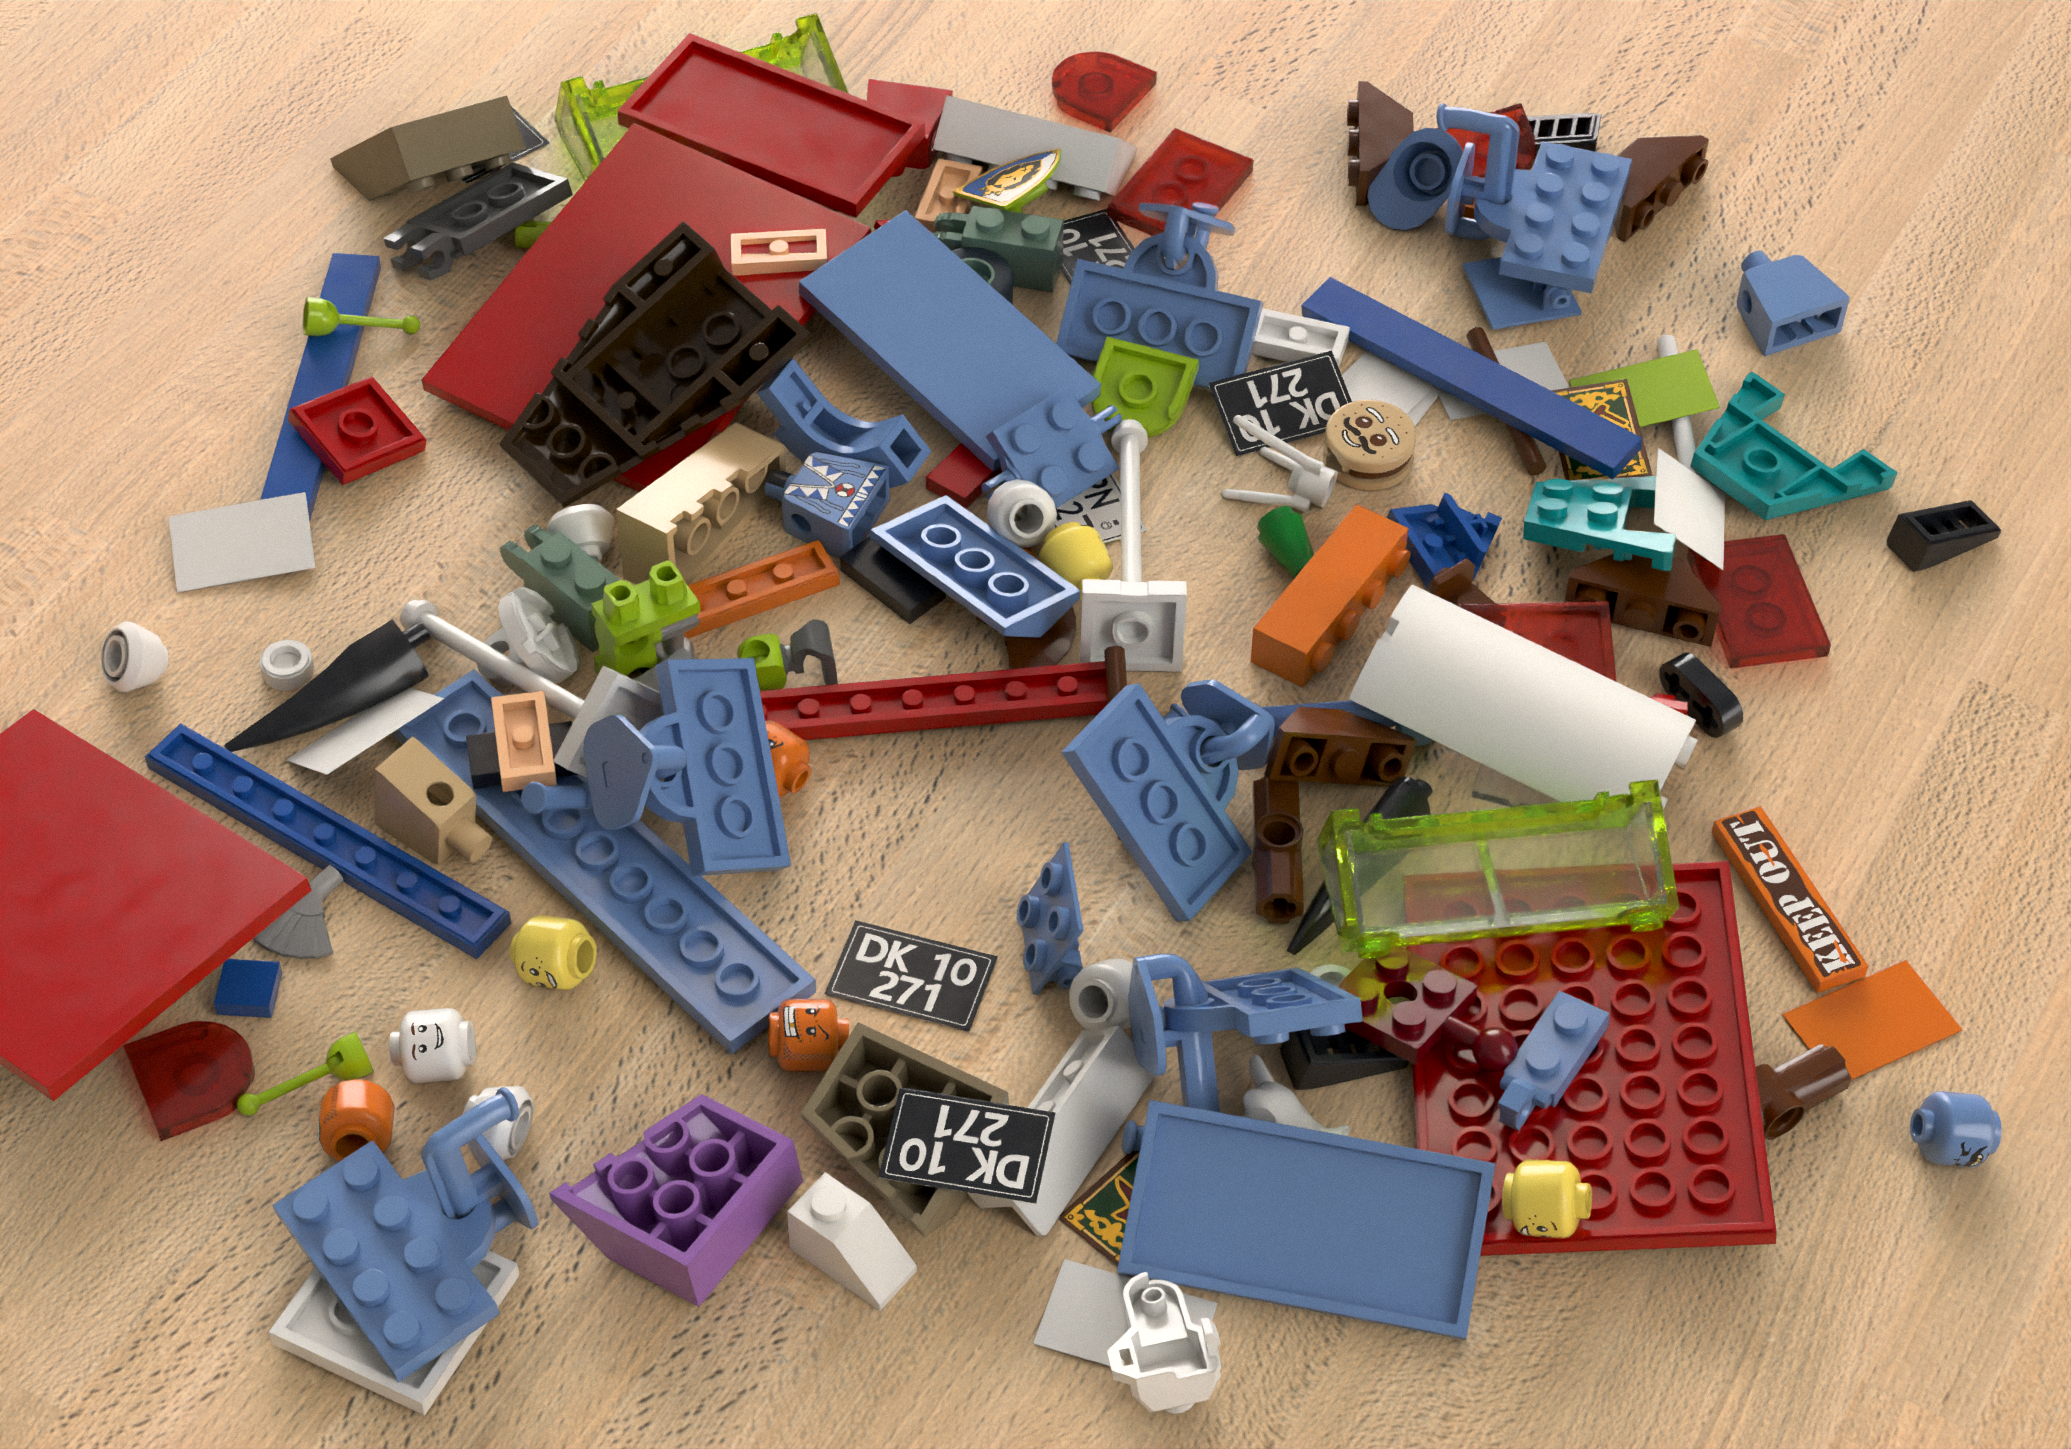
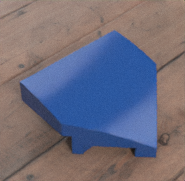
[1387,493,1502,592]

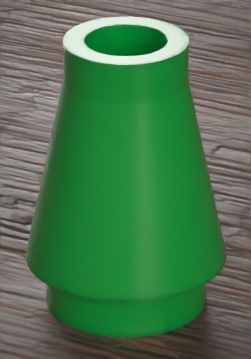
[1257,506,1314,580]

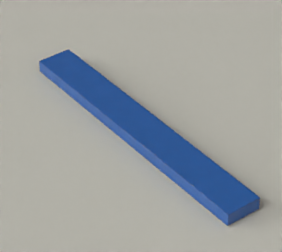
[260,253,381,522]
[1301,277,1642,479]
[145,723,511,959]

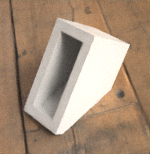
[787,1172,917,1311]

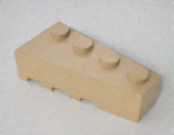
[616,422,786,585]

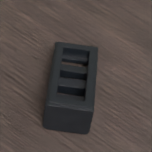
[1510,113,1602,159]
[1886,500,2002,572]
[1280,1029,1409,1090]

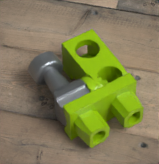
[591,560,700,676]

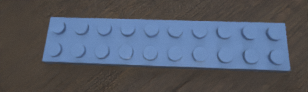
[392,669,816,1054]

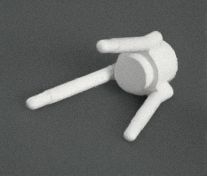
[1222,415,1337,513]

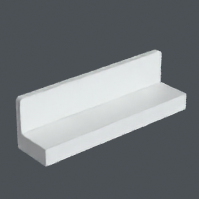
[968,1026,1155,1236]

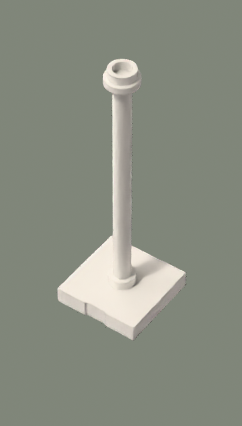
[1080,419,1187,672]
[400,600,664,778]

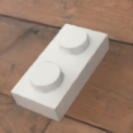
[1251,308,1350,367]

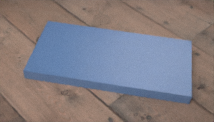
[799,210,1101,472]
[1117,1100,1496,1340]

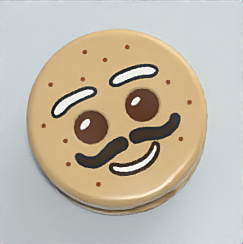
[1323,400,1416,491]

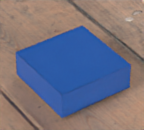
[214,959,282,1018]

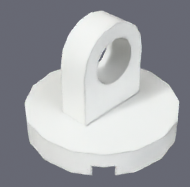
[477,587,579,686]

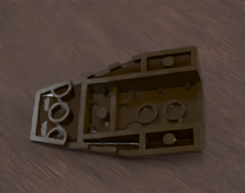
[499,221,813,508]

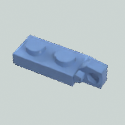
[1498,990,1609,1131]

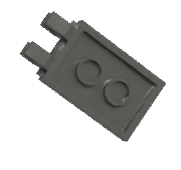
[384,162,573,280]

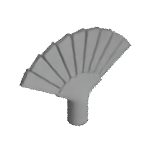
[253,865,343,959]

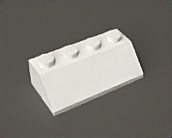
[933,95,1137,201]

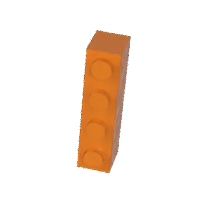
[1250,504,1410,688]

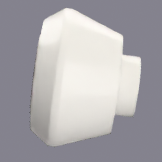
[546,504,614,562]
[101,621,168,692]
[463,1086,534,1161]

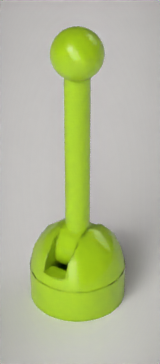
[303,297,420,337]
[237,1031,374,1116]

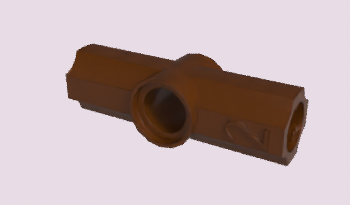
[1252,776,1304,924]
[1756,1044,1852,1140]

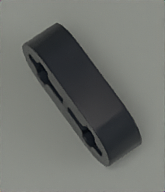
[1659,652,1743,738]

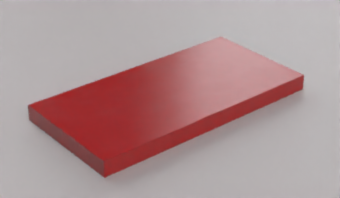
[617,33,925,218]

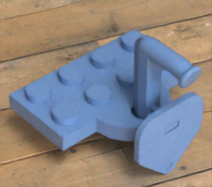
[1436,103,1632,294]
[1056,202,1264,389]
[521,658,791,876]
[1061,679,1275,922]
[1122,954,1363,1154]
[272,1087,539,1382]

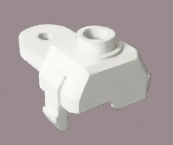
[1107,1272,1221,1414]

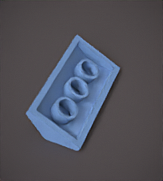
[870,495,1081,638]

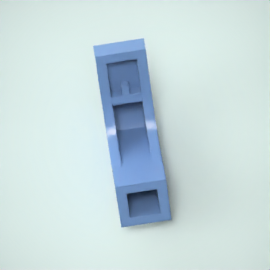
[756,358,932,488]

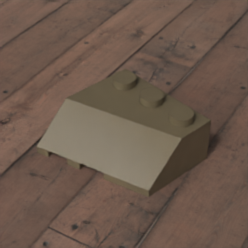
[330,95,526,201]
[801,1022,1009,1238]

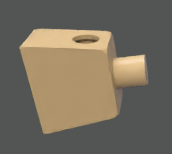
[375,736,492,864]

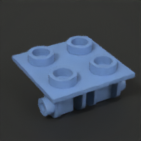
[1462,257,1582,330]
[1017,842,1084,995]

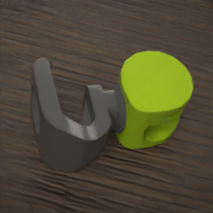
[737,619,838,691]

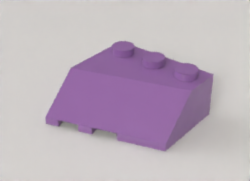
[549,1094,803,1307]

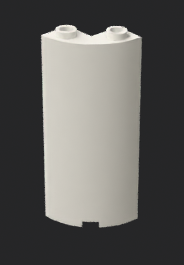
[1349,585,1698,839]

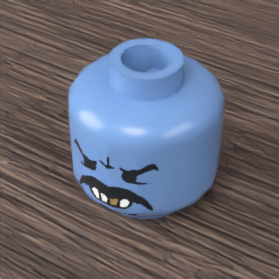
[1910,1091,2002,1167]

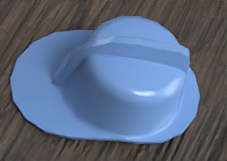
[1367,128,1463,230]

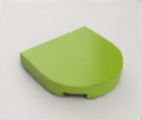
[1091,336,1199,438]

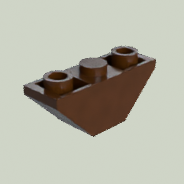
[1347,81,1414,206]
[1614,135,1709,242]
[1562,553,1721,647]
[1264,706,1417,787]

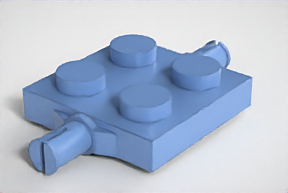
[981,385,1122,509]

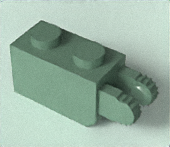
[932,206,1064,292]
[499,525,620,652]

